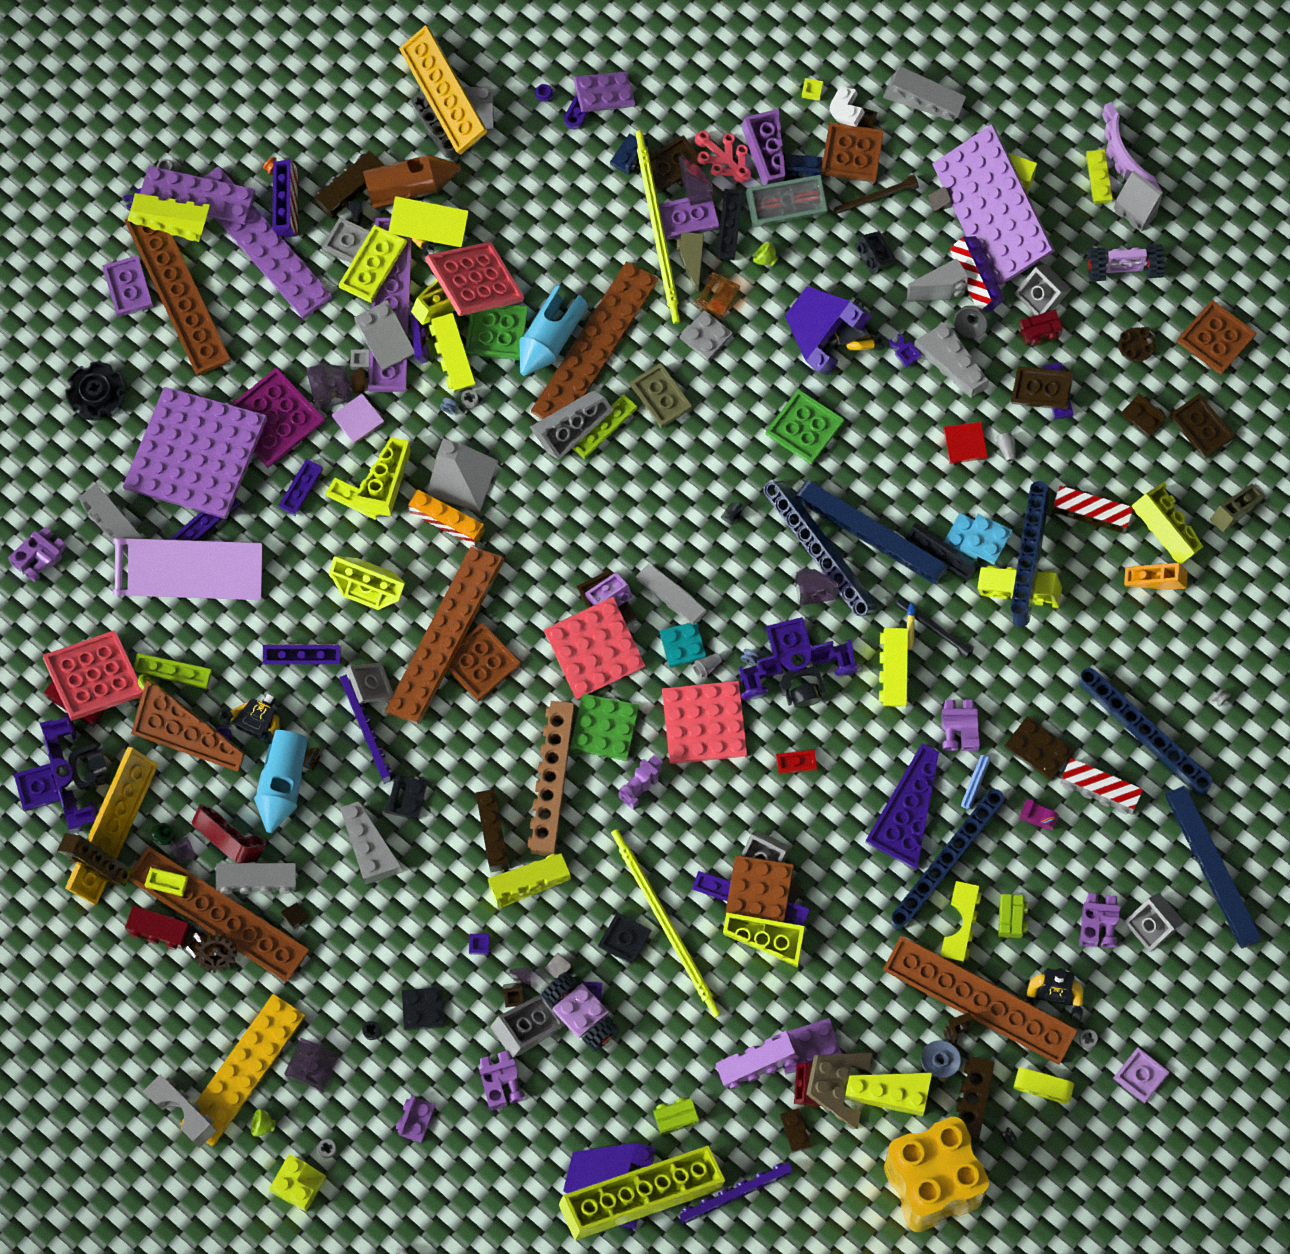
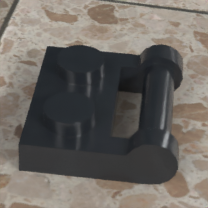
[384,774,428,820]

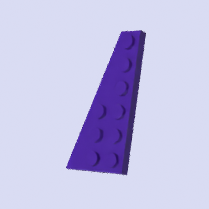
[865,743,939,871]

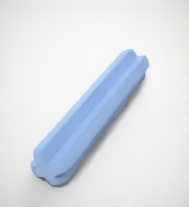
[961,755,990,810]

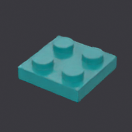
[659,622,706,668]

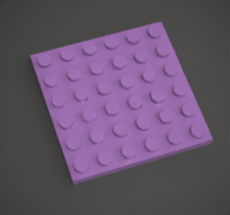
[123,387,267,519]

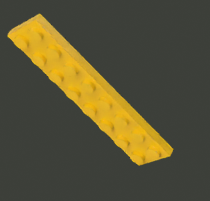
[399,25,488,155]
[65,747,159,905]
[180,994,306,1147]

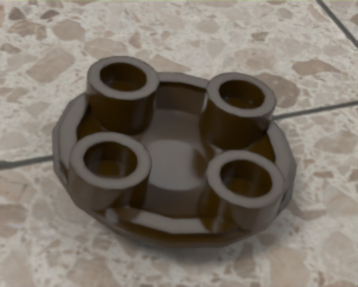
[1118,327,1156,362]

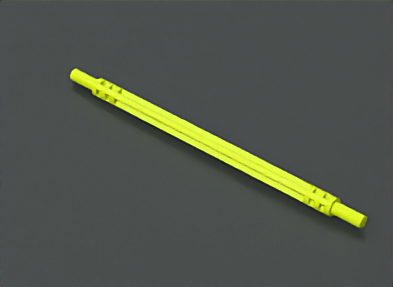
[635,130,680,324]
[611,829,721,1018]

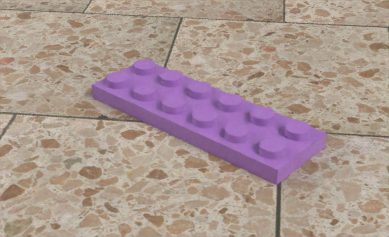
[140,166,255,225]

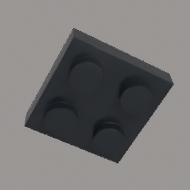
[598,912,652,966]
[402,987,444,1031]

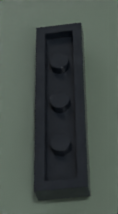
[716,189,743,261]
[906,523,979,581]

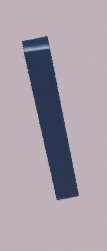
[795,480,948,584]
[764,481,877,617]
[1011,481,1049,627]
[1079,668,1213,795]
[1165,786,1261,949]
[891,789,1004,931]

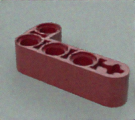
[191,804,266,863]

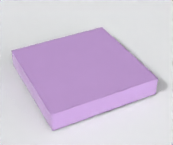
[332,394,385,445]
[1113,1047,1169,1104]

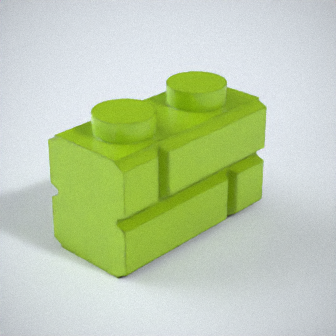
[998,894,1028,938]
[653,1097,699,1136]

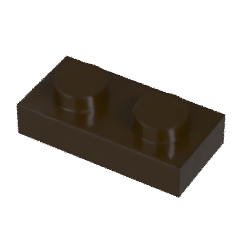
[780,1108,811,1153]

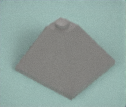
[427,438,498,512]

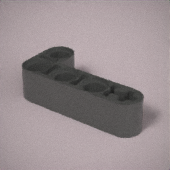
[412,94,473,159]

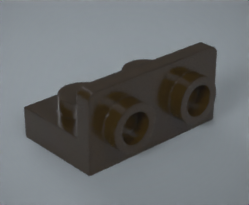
[1121,393,1166,438]
[943,1012,973,1045]

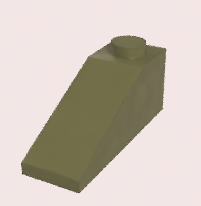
[677,232,704,292]
[1210,484,1265,532]

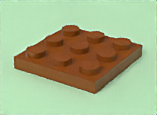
[821,122,884,183]
[1177,300,1257,375]
[448,623,521,702]
[725,855,794,923]

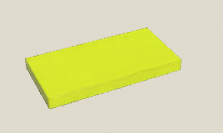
[388,196,468,247]
[339,225,407,303]

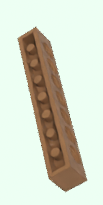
[528,701,575,856]

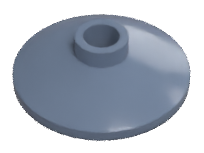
[921,1040,961,1078]

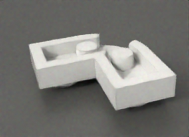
[830,86,865,127]

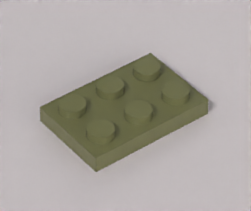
[630,363,692,428]

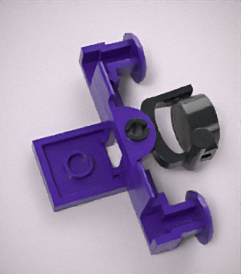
[738,617,862,708]
[14,713,109,834]

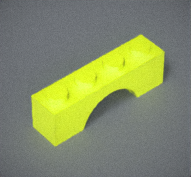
[940,881,982,966]

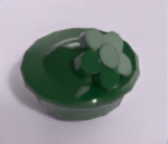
[151,823,174,845]

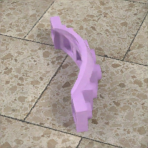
[1102,102,1163,193]

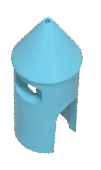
[519,286,588,376]
[254,730,308,833]

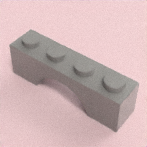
[143,1074,217,1148]

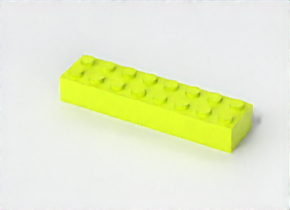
[559,1145,725,1241]

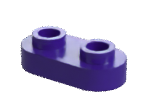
[564,96,588,130]

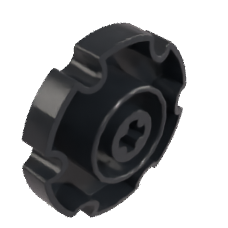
[65,362,126,421]

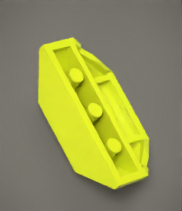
[329,556,405,610]

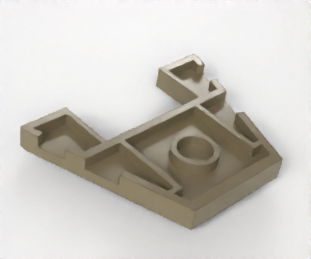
[806,1053,872,1130]

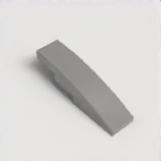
[635,563,707,625]

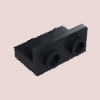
[855,231,897,275]

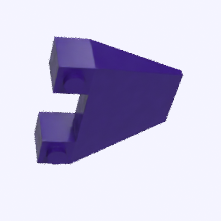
[785,286,872,375]
[563,1143,656,1230]

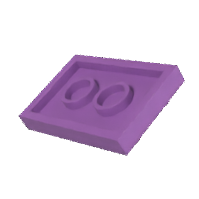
[573,72,635,112]
[659,193,719,240]
[102,255,153,317]
[773,1018,842,1075]

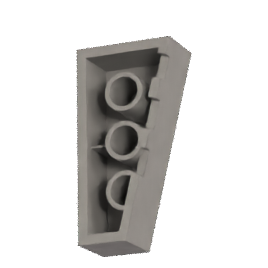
[883,66,966,122]
[914,322,988,398]
[530,390,613,460]
[78,483,147,559]
[340,801,403,885]

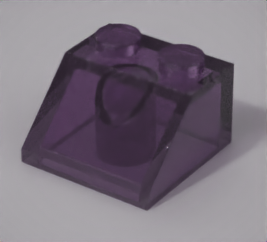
[679,156,714,206]
[306,364,353,410]
[795,568,838,606]
[284,1037,339,1093]

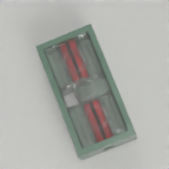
[746,175,827,228]

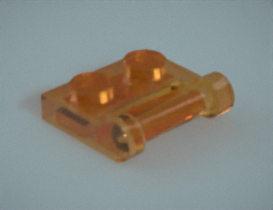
[693,272,740,319]

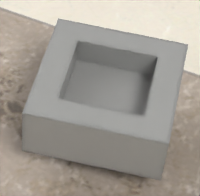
[350,350,370,370]

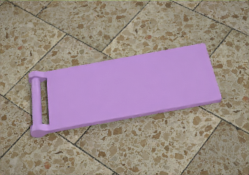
[113,538,262,600]

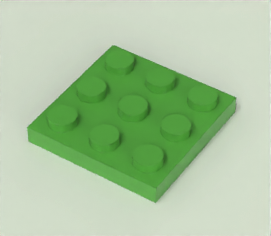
[465,305,528,360]
[765,389,844,465]
[570,694,639,761]

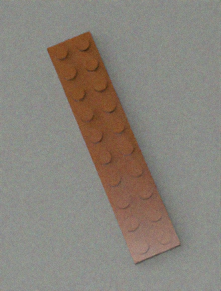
[124,219,231,377]
[531,261,658,419]
[385,546,504,725]
[128,846,310,983]
[883,935,1078,1065]

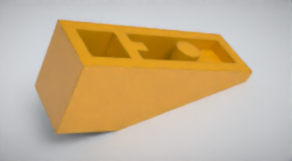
[1124,563,1188,590]

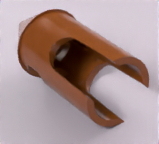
[363,154,461,209]

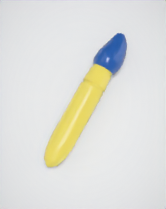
[907,603,916,650]

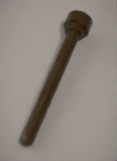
[833,174,919,214]

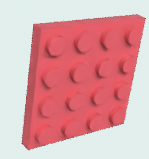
[426,242,524,316]
[543,596,645,699]
[43,630,143,721]
[662,681,747,764]

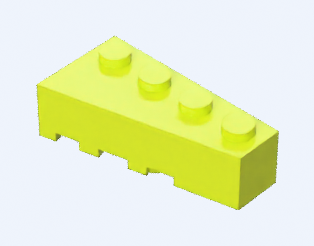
[127,193,210,242]
[429,313,475,393]
[352,437,411,516]
[1132,482,1203,564]
[977,566,1062,608]
[879,628,908,707]
[488,853,571,909]
[723,913,805,968]
[844,1073,932,1116]

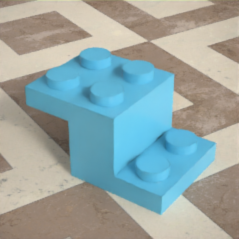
[944,513,1012,565]

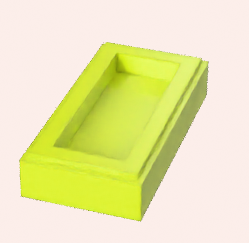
[145,867,189,897]

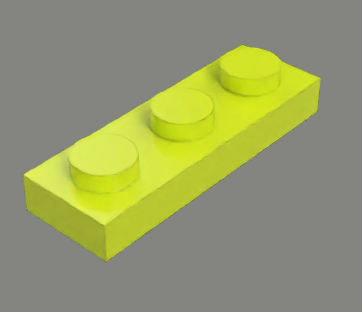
[1086,149,1112,204]
[326,478,379,520]

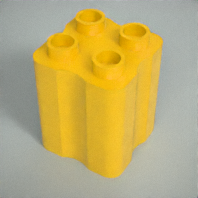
[884,1117,989,1232]

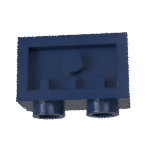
[610,133,649,175]
[785,154,823,180]

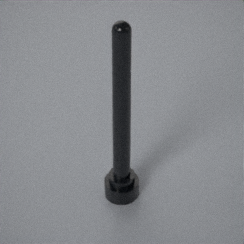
[895,599,975,660]

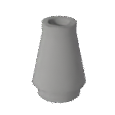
[996,432,1017,462]
[693,653,722,678]

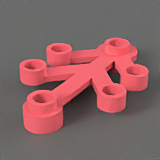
[695,131,751,183]

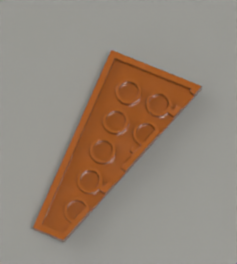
[131,679,245,772]

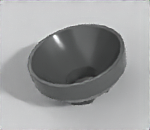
[954,305,988,339]

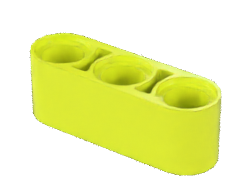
[1013,1068,1075,1104]

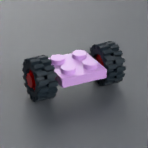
[1087,244,1165,282]
[541,971,620,1052]

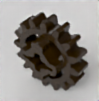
[194,932,237,973]

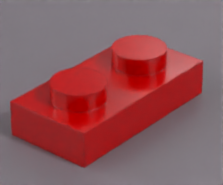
[776,750,817,774]

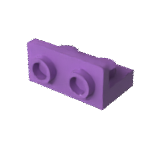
[585,572,633,607]
[396,1095,435,1143]

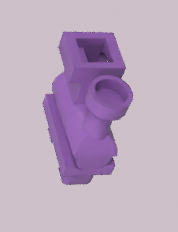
[8,527,67,582]
[941,700,980,751]
[619,755,663,810]
[1079,893,1120,948]
[479,1051,525,1112]

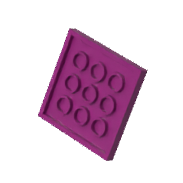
[231,368,325,468]

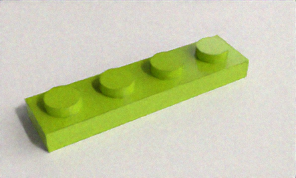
[572,394,637,460]
[133,653,212,689]

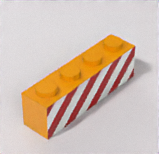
[408,490,485,547]

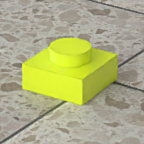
[802,78,823,101]

